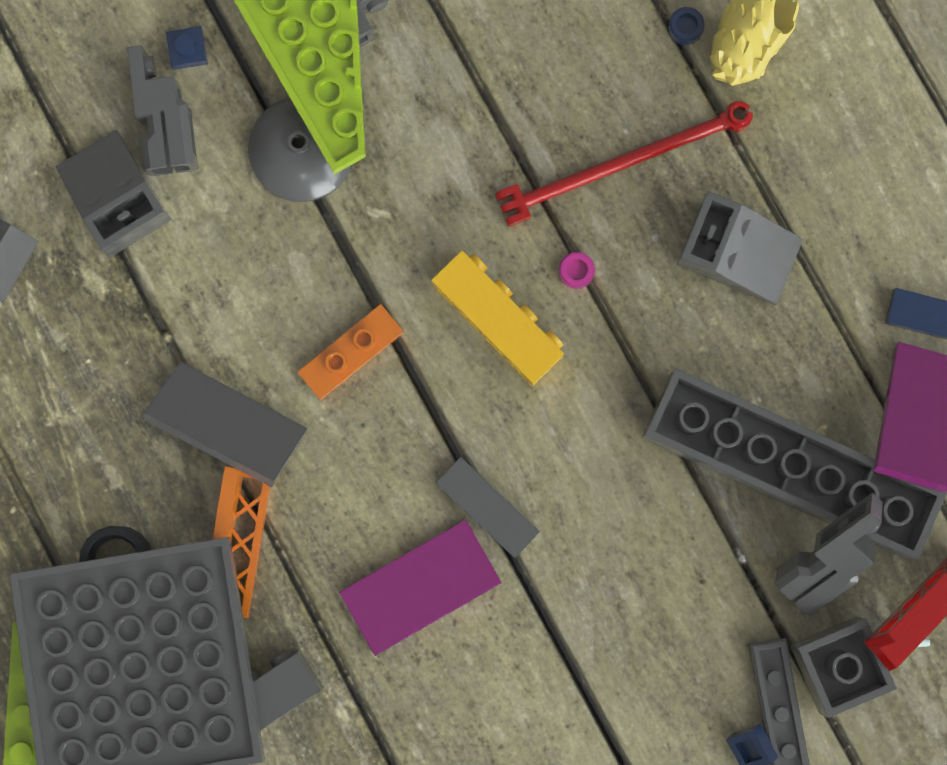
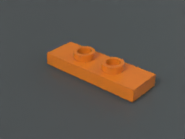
[297,304,404,400]

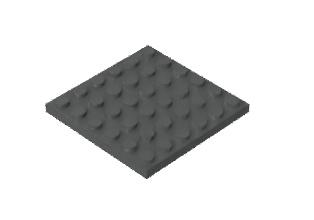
[9,537,265,765]

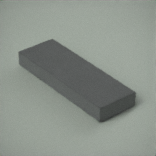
[436,457,540,558]

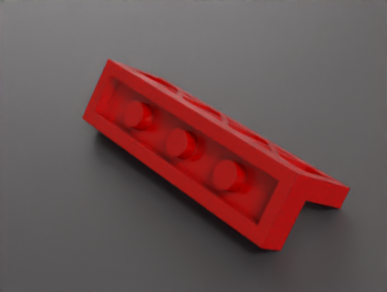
[865,557,947,671]

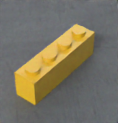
[431,250,564,387]

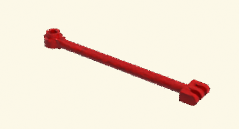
[495,101,753,227]

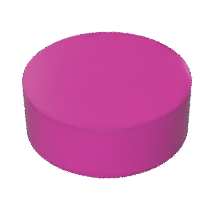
[558,252,595,289]

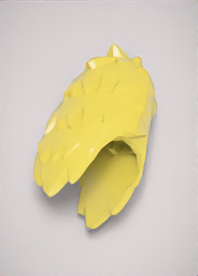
[710,0,799,86]

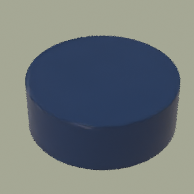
[668,7,705,45]

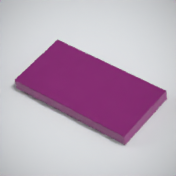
[873,341,947,492]
[339,520,502,656]

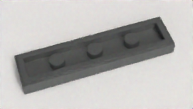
[748,638,810,765]

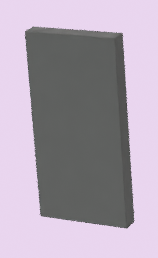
[143,362,308,487]

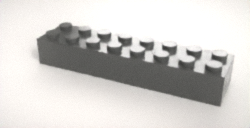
[641,369,947,561]

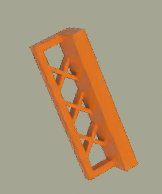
[212,466,271,618]

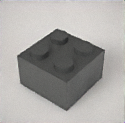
[790,617,897,718]

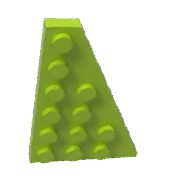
[233,0,366,175]

